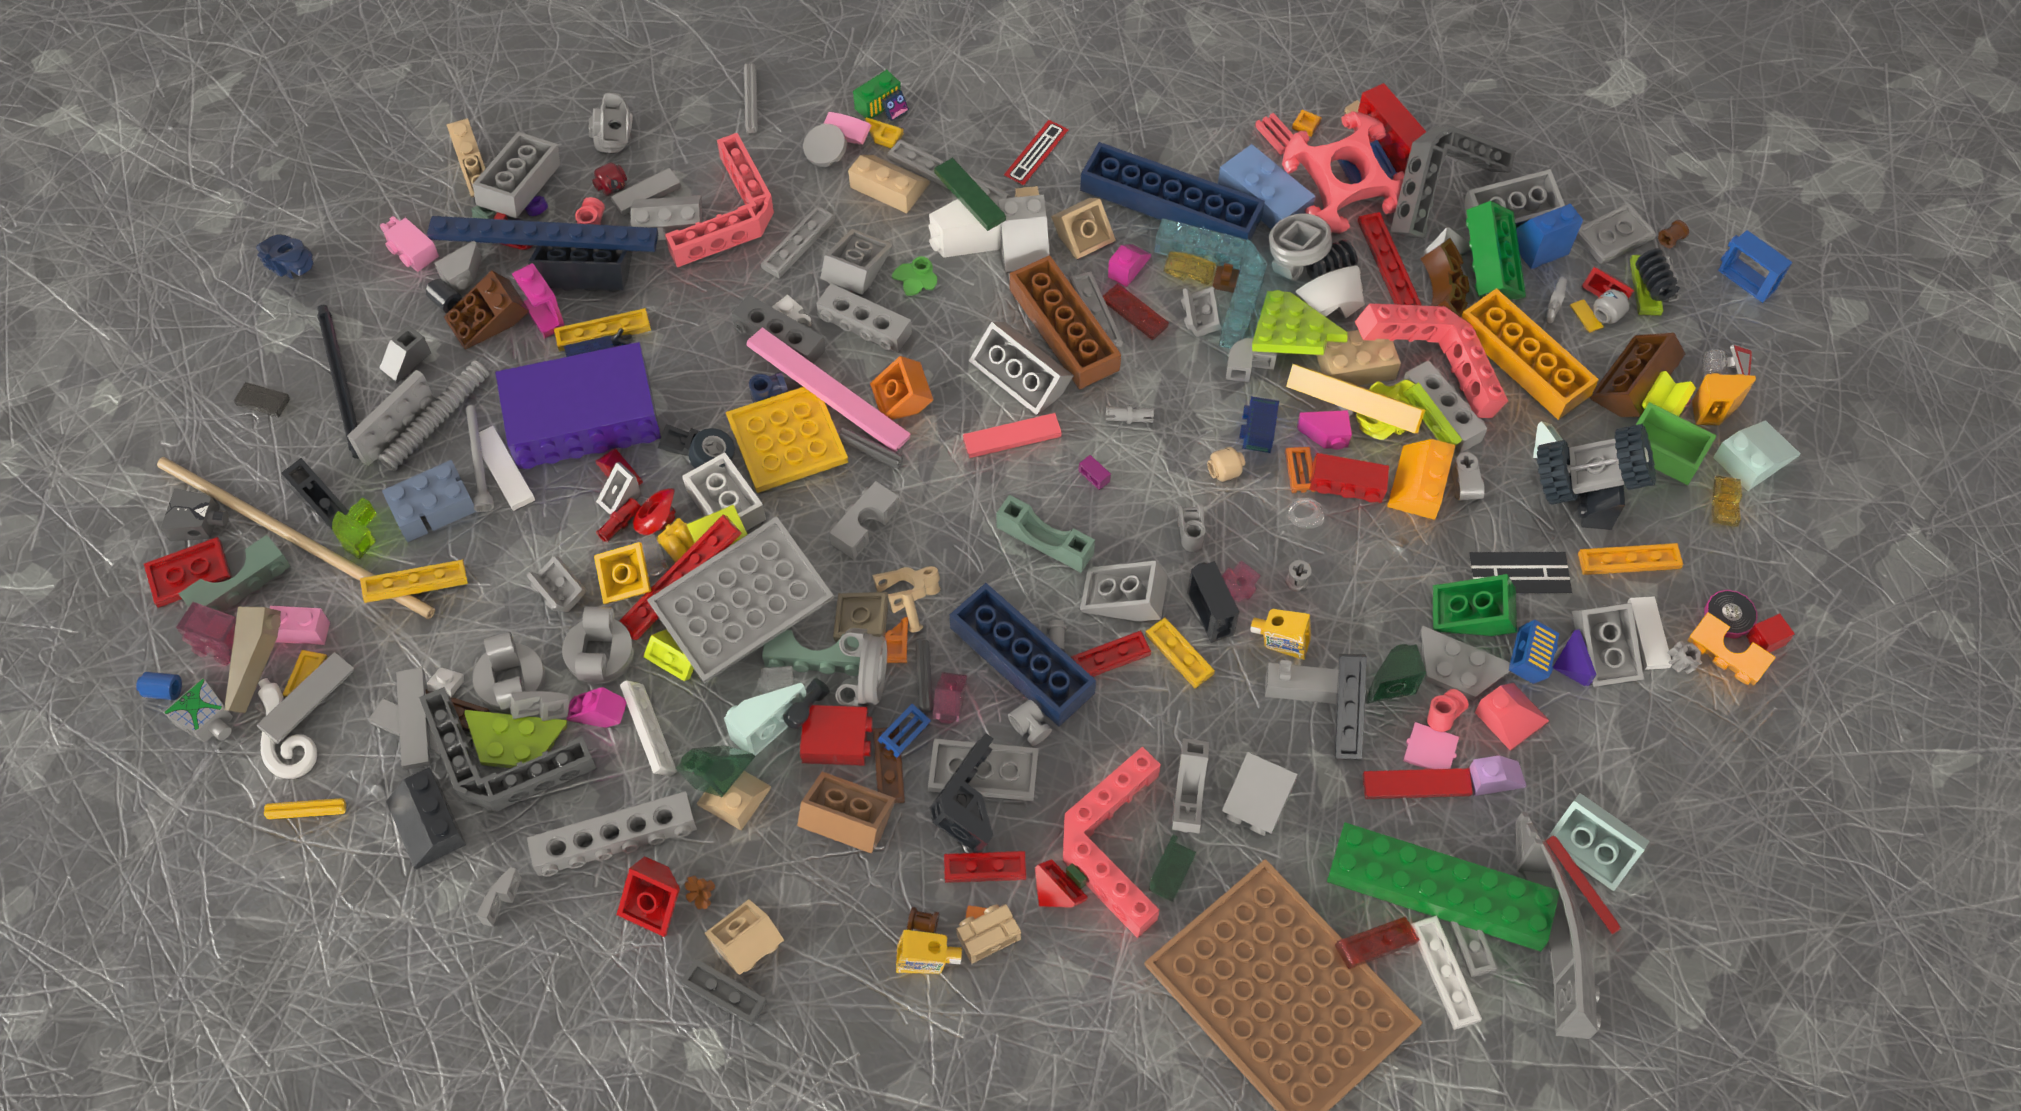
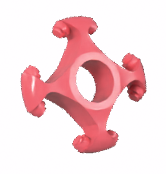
[1282,111,1405,234]

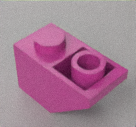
[566,687,627,728]

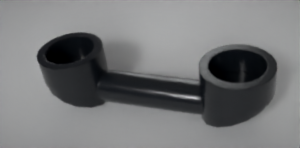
[783,678,830,729]

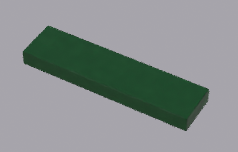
[934,158,1006,231]

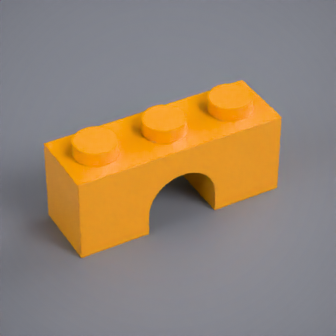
[1687,612,1776,685]

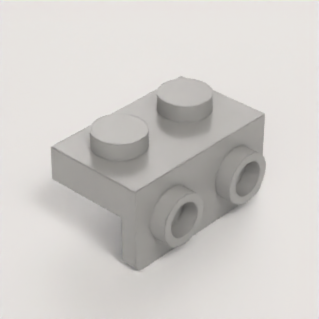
[1181,287,1223,337]
[526,556,587,613]

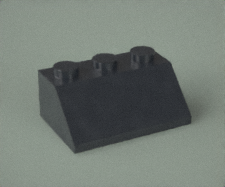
[1577,485,1625,530]
[386,767,466,870]

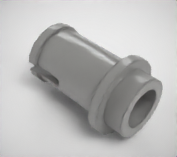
[1047,620,1067,652]

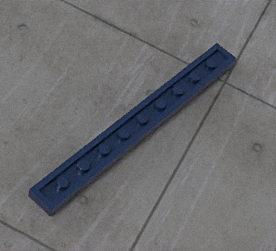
[427,216,659,252]

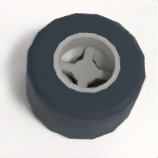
[688,428,735,469]

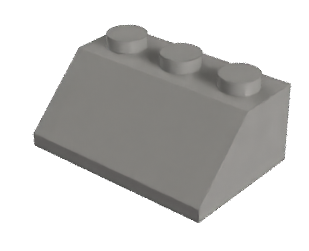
[631,195,703,240]

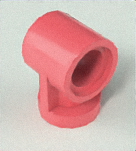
[575,197,605,225]
[1427,689,1469,732]

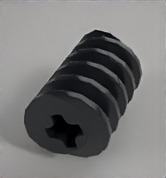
[1306,239,1358,280]
[1635,248,1680,301]

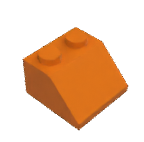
[870,356,934,420]

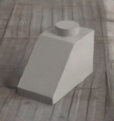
[434,241,482,292]

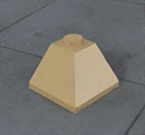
[697,761,771,830]

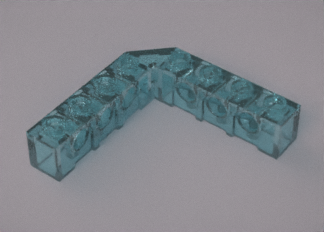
[1155,218,1267,349]

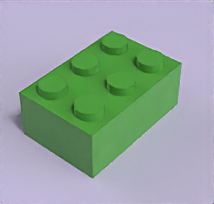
[1636,402,1717,485]

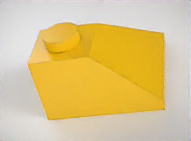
[594,542,651,604]

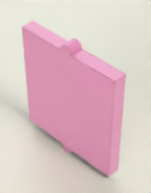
[1403,722,1459,769]

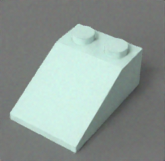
[1713,420,1801,491]
[724,683,807,759]

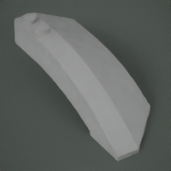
[1515,812,1601,1039]

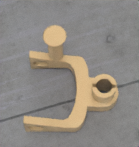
[872,566,941,632]

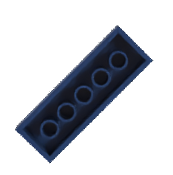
[949,583,1096,727]

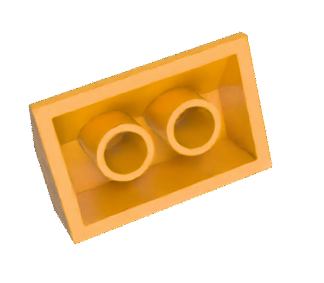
[1387,439,1455,520]

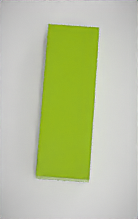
[1630,255,1663,316]
[1403,382,1462,445]

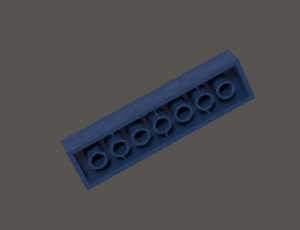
[1080,142,1265,250]

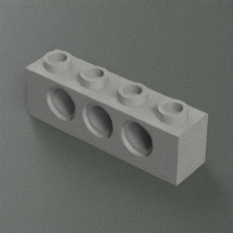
[816,284,912,353]
[1403,360,1487,454]

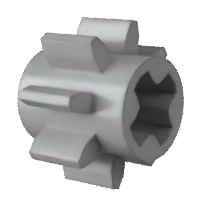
[1668,641,1702,674]

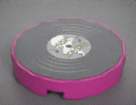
[1704,590,1757,639]

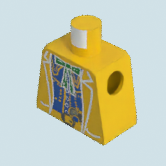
[1251,609,1311,660]
[896,930,962,974]

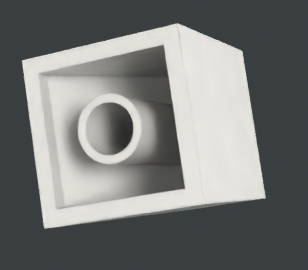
[929,199,1001,258]

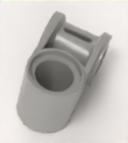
[1452,452,1485,501]
[1177,504,1205,552]

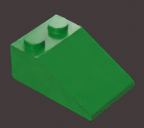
[1433,574,1517,636]

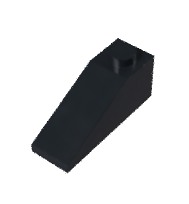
[281,458,351,530]

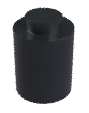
[425,279,462,313]

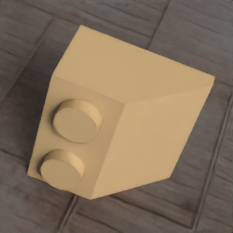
[1051,198,1116,259]
[705,899,784,975]

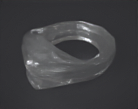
[1288,498,1324,529]

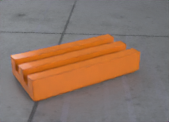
[1285,447,1316,493]

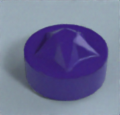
[525,196,548,216]

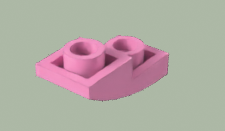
[824,112,871,145]

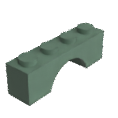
[996,495,1095,573]
[178,535,291,625]
[762,630,861,676]

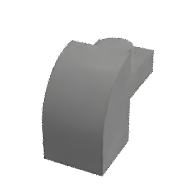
[1225,338,1277,382]

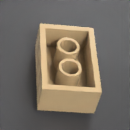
[1316,330,1401,386]

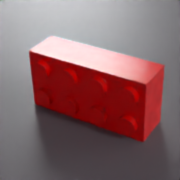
[1358,83,1426,173]

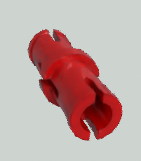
[596,498,641,543]

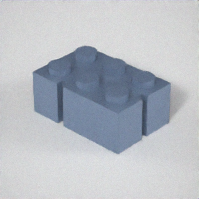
[382,460,477,543]

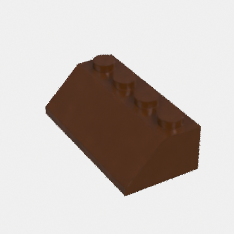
[1590,333,1686,417]

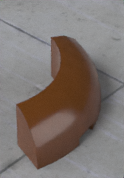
[1420,238,1469,317]

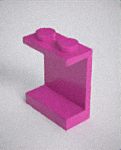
[512,263,565,338]

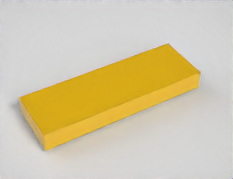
[1145,617,1215,689]

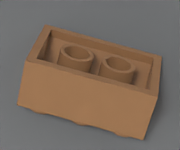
[797,772,896,854]

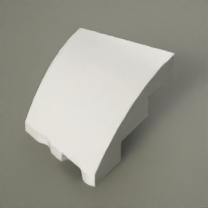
[1295,266,1365,318]

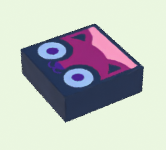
[881,90,909,121]

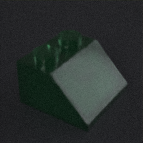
[1366,644,1426,704]
[675,745,756,797]

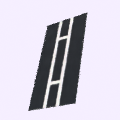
[1469,552,1572,594]

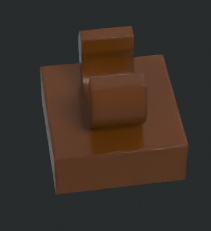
[1212,263,1240,293]

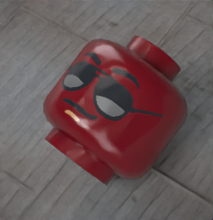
[592,162,627,196]

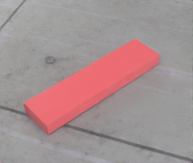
[963,413,1062,458]

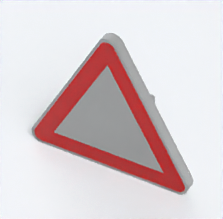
[1726,344,1752,376]

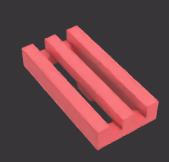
[1255,113,1293,155]

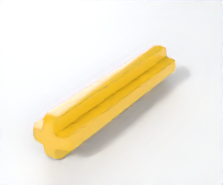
[264,798,347,819]

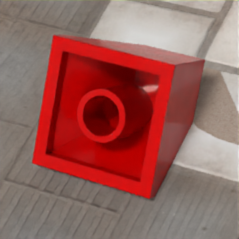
[616,856,680,937]

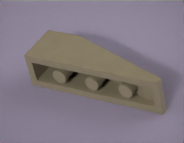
[224,607,281,713]

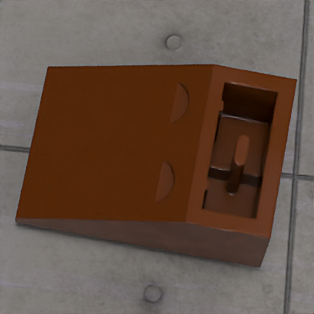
[444,270,530,350]

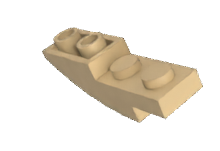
[446,118,485,198]

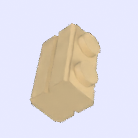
[957,904,1021,964]

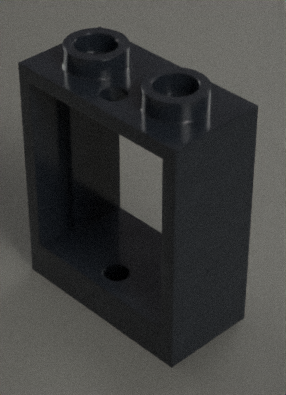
[1187,561,1239,643]

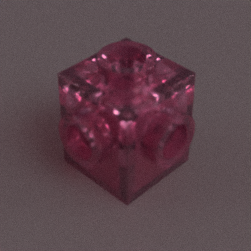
[1222,561,1261,602]

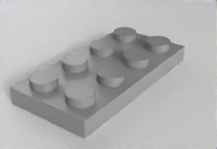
[347,370,435,466]
[928,739,1039,801]

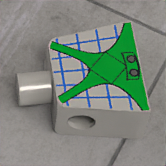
[163,678,233,742]

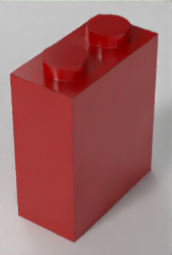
[800,705,873,766]

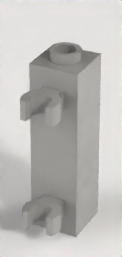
[1265,660,1366,704]

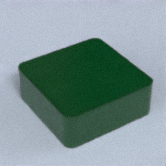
[1066,863,1087,889]

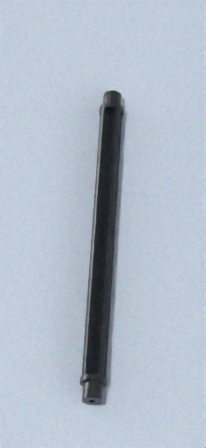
[317,305,359,459]

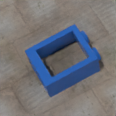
[1718,230,1793,303]

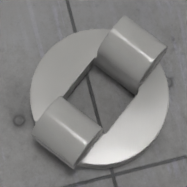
[1269,214,1332,281]
[562,607,634,685]
[836,628,887,707]
[473,632,546,712]

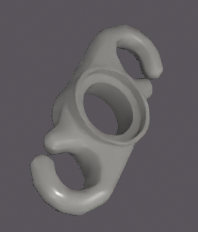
[1546,276,1567,324]

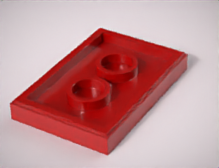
[144,537,232,608]

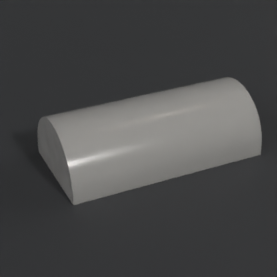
[1464,169,1565,225]

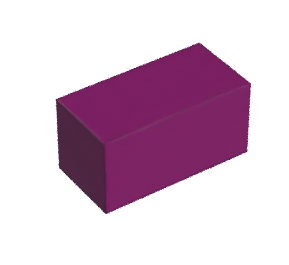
[1079,455,1111,490]

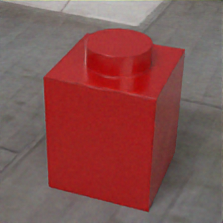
[1746,613,1795,653]

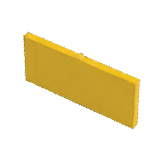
[1570,299,1604,333]

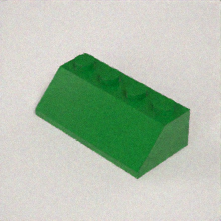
[1466,201,1526,299]

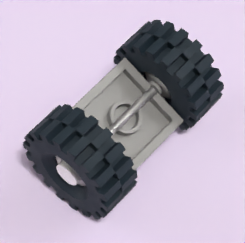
[1537,424,1656,505]

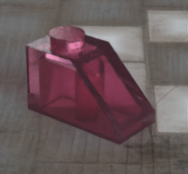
[932,672,968,723]

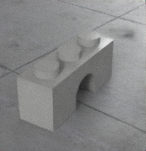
[829,481,900,560]

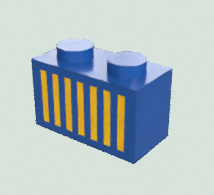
[1509,620,1559,684]

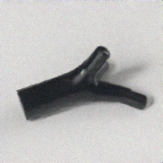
[598,328,632,348]

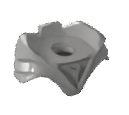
[589,93,633,153]

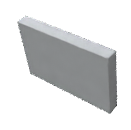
[1576,203,1657,265]

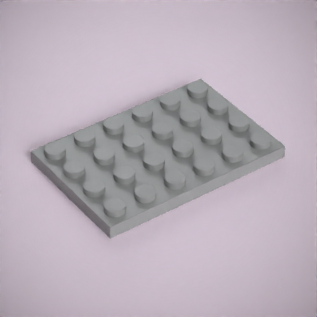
[647,516,834,684]

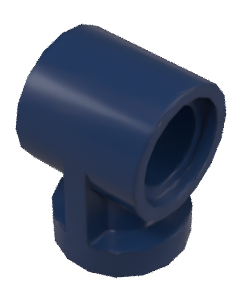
[749,372,788,403]

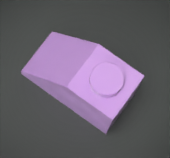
[1469,755,1526,796]

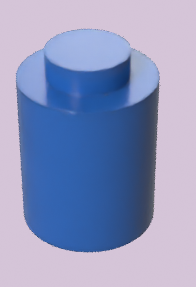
[136,672,182,700]

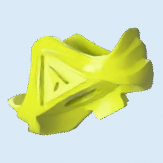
[1356,380,1415,440]

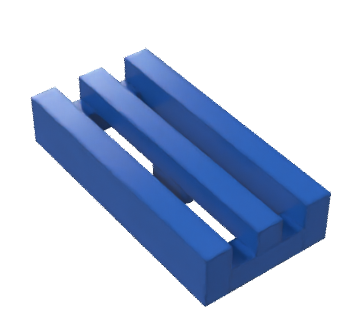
[877,704,931,758]

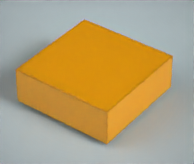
[1292,109,1322,137]

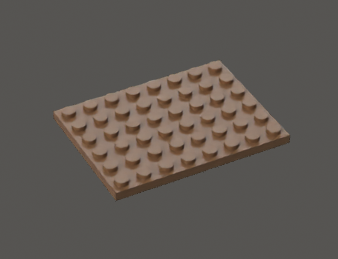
[1144,859,1423,1111]

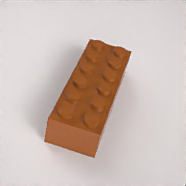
[1010,255,1121,390]

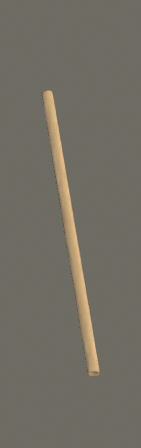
[157,457,435,619]

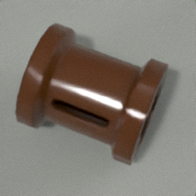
[1658,220,1689,248]
[907,907,940,934]

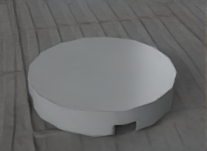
[803,124,847,167]

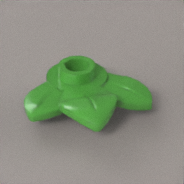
[892,256,937,296]

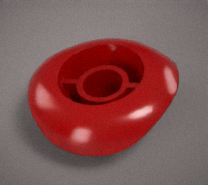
[633,488,676,535]

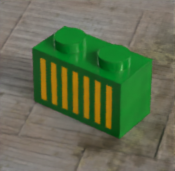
[853,70,901,119]

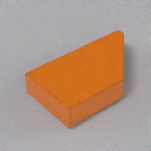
[885,617,908,663]

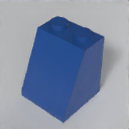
[1516,203,1583,269]

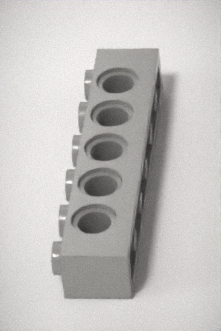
[527,791,697,876]

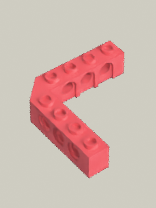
[665,133,774,268]
[1355,303,1508,418]
[1063,746,1161,938]

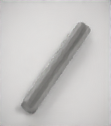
[744,63,758,134]

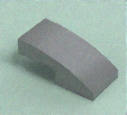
[510,691,569,721]
[476,867,522,927]

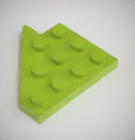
[1252,290,1348,355]

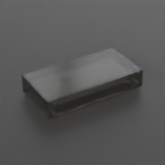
[234,382,290,417]

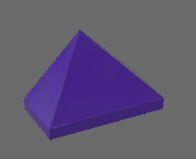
[1553,629,1597,686]

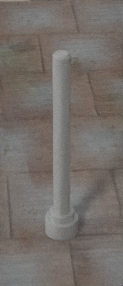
[466,405,494,512]

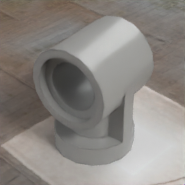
[1008,700,1052,746]

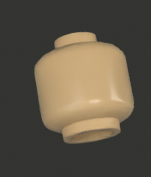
[1207,447,1245,482]

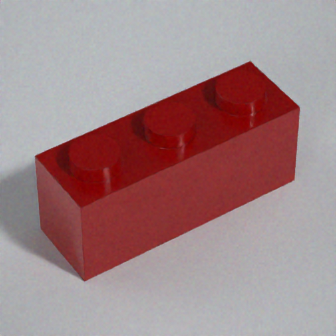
[1309,453,1389,503]

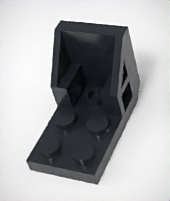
[930,732,994,853]

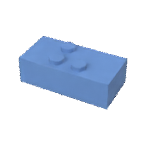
[1218,144,1316,229]

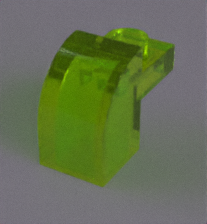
[332,497,377,559]

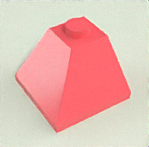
[1475,683,1549,751]

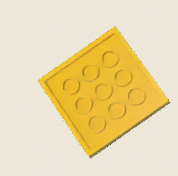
[726,387,849,493]

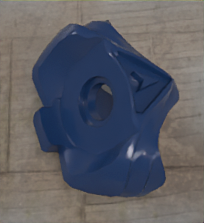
[256,234,314,279]

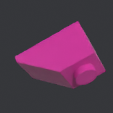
[1108,244,1151,287]
[1297,410,1352,450]

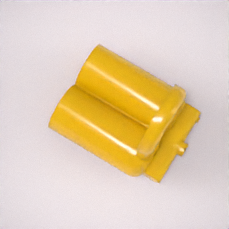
[657,518,694,563]

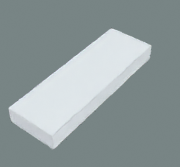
[1628,596,1672,670]

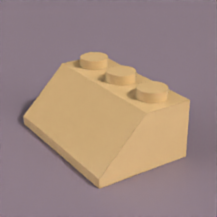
[848,155,930,213]

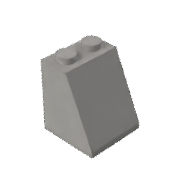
[1222,752,1299,836]

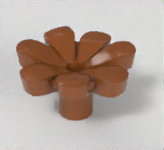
[684,876,715,910]

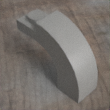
[1172,738,1209,833]

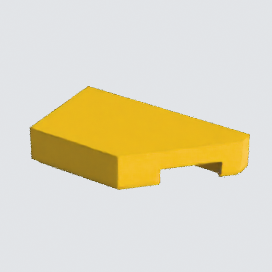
[865,117,903,149]

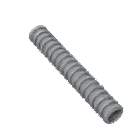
[379,361,489,471]

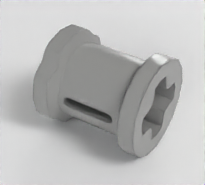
[1286,560,1311,592]

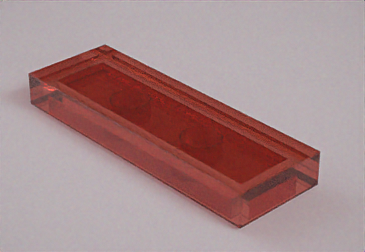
[1102,283,1169,340]
[1335,916,1419,969]

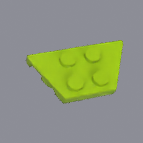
[464,710,568,768]

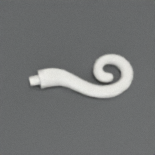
[258,678,317,779]

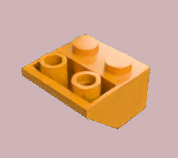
[1692,373,1756,426]

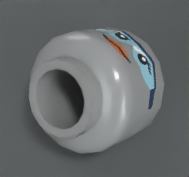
[1593,289,1629,324]

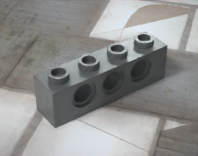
[732,294,826,364]

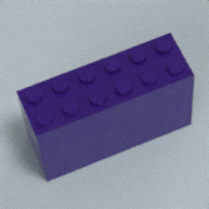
[495,342,661,469]

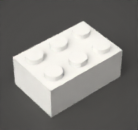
[682,452,766,531]

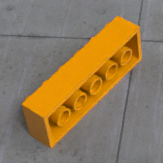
[1461,288,1599,420]

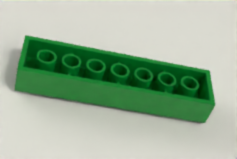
[1327,822,1560,952]

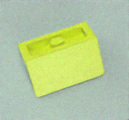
[1642,371,1696,417]
[643,629,694,681]

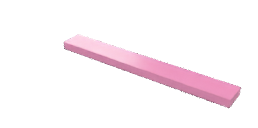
[746,327,911,452]

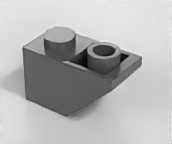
[379,325,431,383]

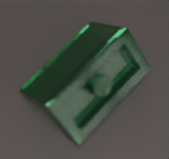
[1149,834,1196,902]

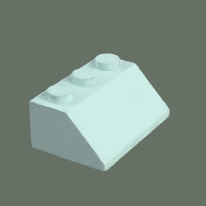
[1546,793,1649,891]

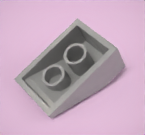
[998,195,1050,273]
[820,229,893,295]
[1080,560,1168,621]
[1572,603,1644,687]

